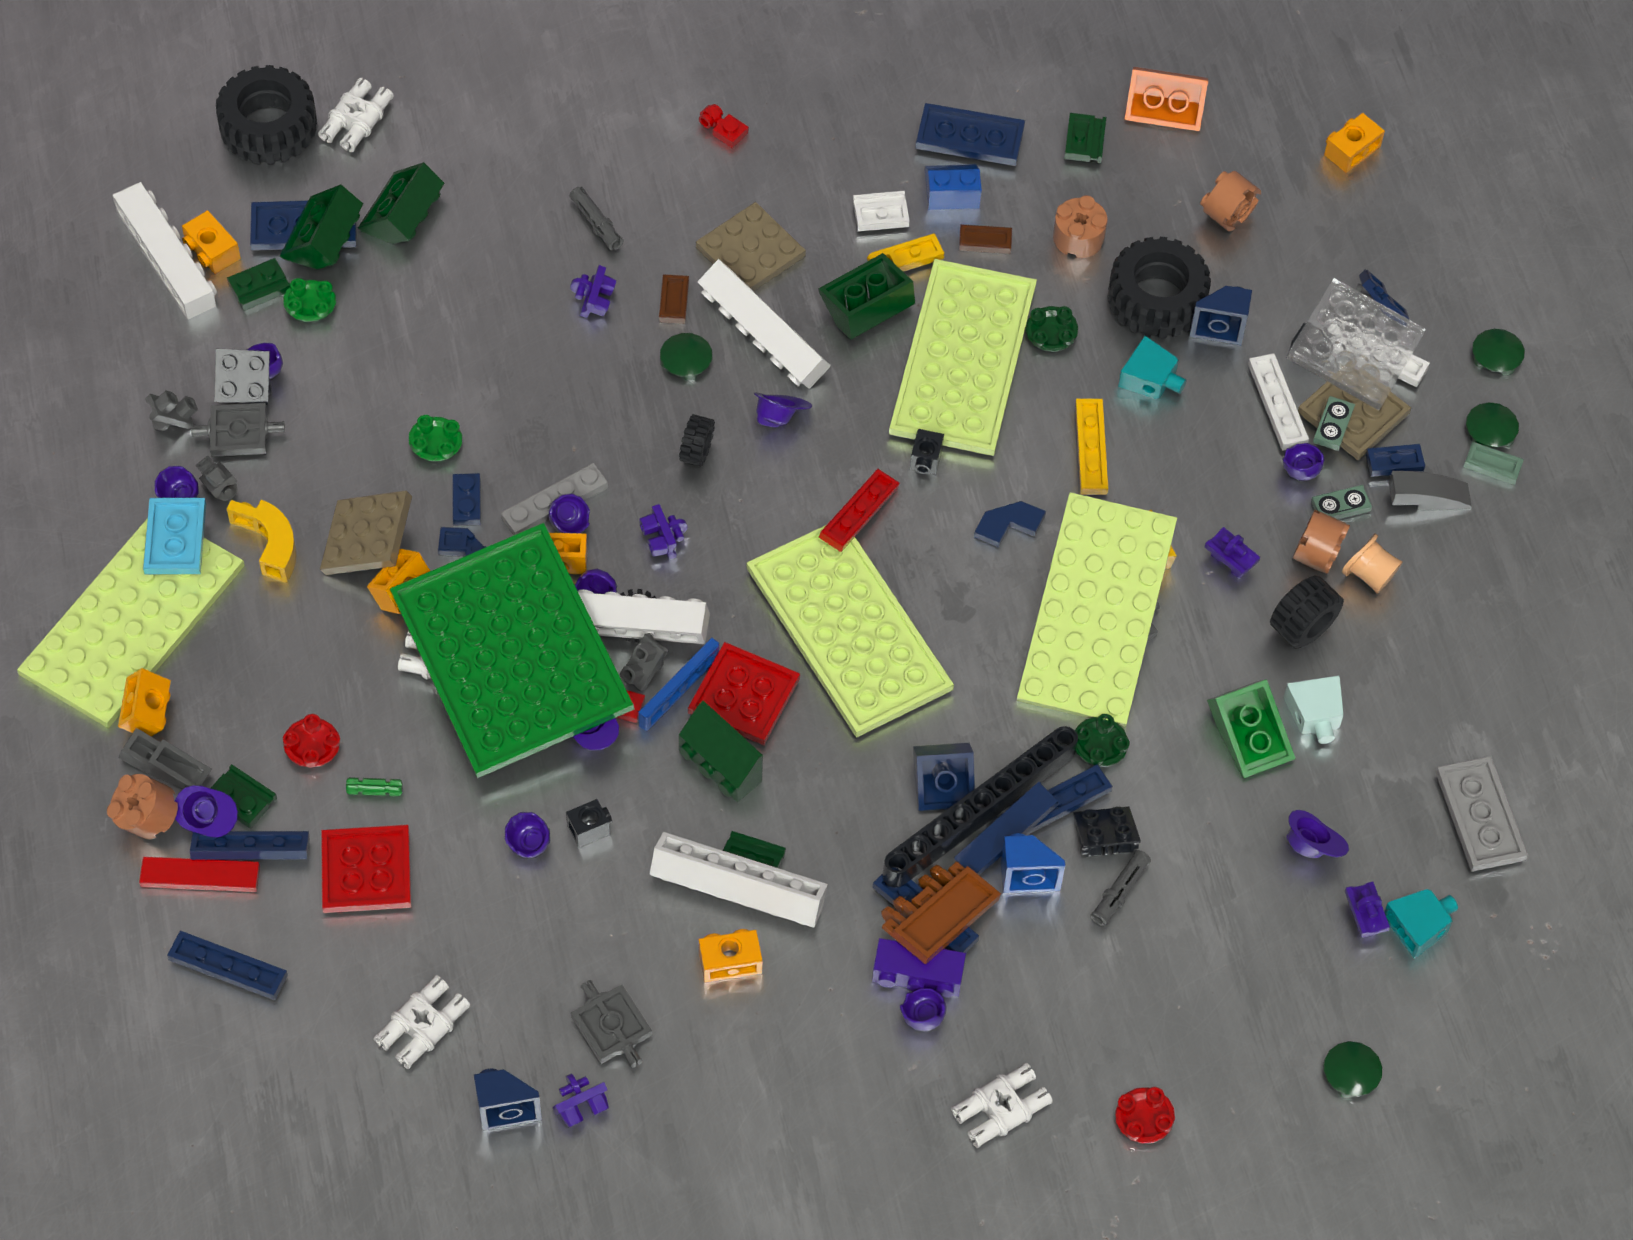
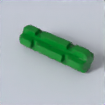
[346,777,403,796]

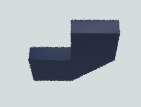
[1359,269,1410,327]
[974,501,1046,547]
[438,527,486,557]

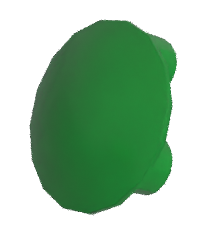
[283,278,336,322]
[409,415,462,461]

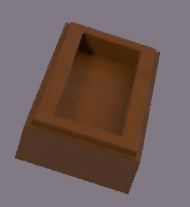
[959,224,1012,254]
[659,274,689,324]

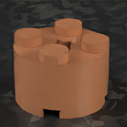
[1200,171,1261,231]
[1053,195,1107,258]
[1292,510,1350,574]
[107,774,178,839]

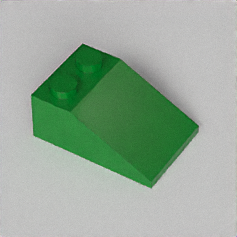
[1207,679,1296,778]

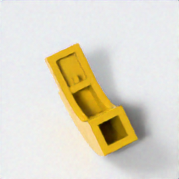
[227,500,296,583]

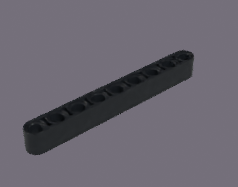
[882,726,1078,888]

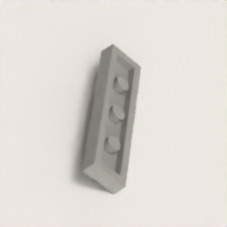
[501,463,608,535]

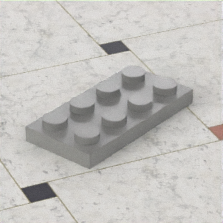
[1435,756,1528,872]

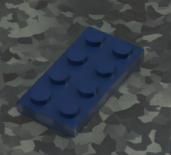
[915,103,1025,166]
[250,200,357,251]

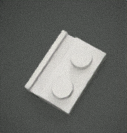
[853,191,910,231]

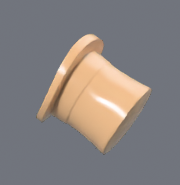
[1342,533,1403,594]

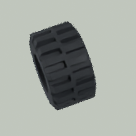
[1270,575,1344,649]

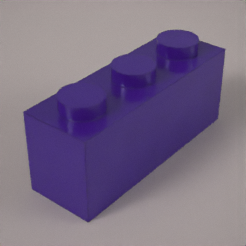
[872,938,966,998]

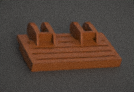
[881,861,1001,965]

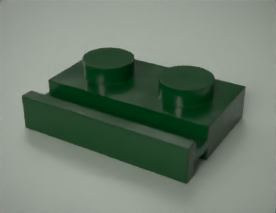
[1064,113,1107,163]
[227,258,290,311]
[211,764,277,829]
[723,831,786,868]

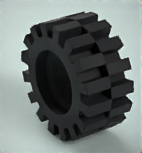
[679,414,715,466]

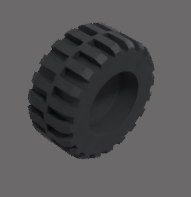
[216,65,317,164]
[1108,236,1211,339]

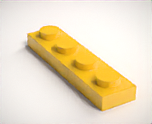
[1075,399,1108,495]

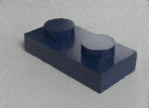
[1366,444,1425,477]
[453,473,481,526]

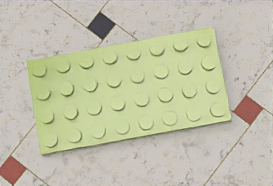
[889,259,1037,456]
[1017,492,1177,727]
[17,518,245,729]
[746,525,954,738]

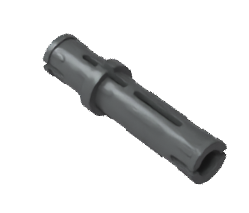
[569,187,624,251]
[1090,850,1151,926]

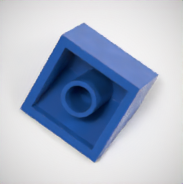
[925,164,982,210]
[1000,833,1065,893]

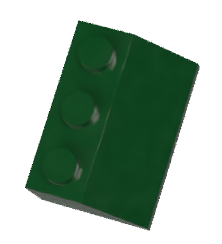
[358,162,445,244]
[280,184,364,270]
[818,253,915,339]
[678,700,763,803]

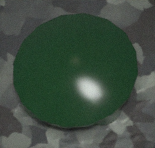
[1026,306,1078,352]
[1472,328,1525,375]
[660,333,712,381]
[1466,402,1519,448]
[1075,714,1130,767]
[1323,1041,1383,1099]

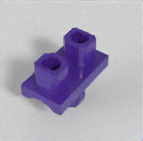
[570,265,617,318]
[639,504,688,560]
[1205,527,1260,578]
[1345,882,1390,938]
[552,1073,609,1128]

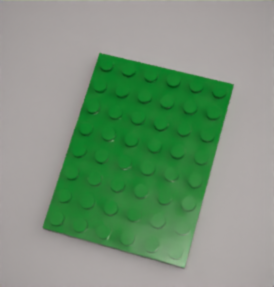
[390,523,634,778]

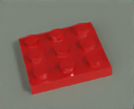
[688,642,800,745]
[321,825,411,913]

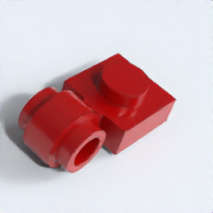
[699,104,749,149]

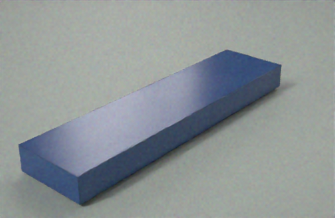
[638,638,719,731]

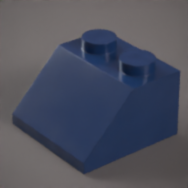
[1189,286,1252,346]
[913,743,975,811]
[474,1068,542,1131]

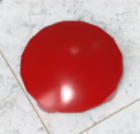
[283,714,340,768]
[1115,1087,1175,1144]

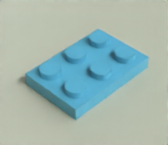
[143,498,206,574]

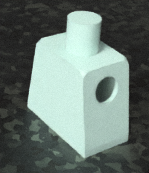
[1283,676,1343,744]

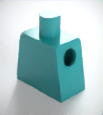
[1118,336,1187,399]
[1384,889,1458,959]

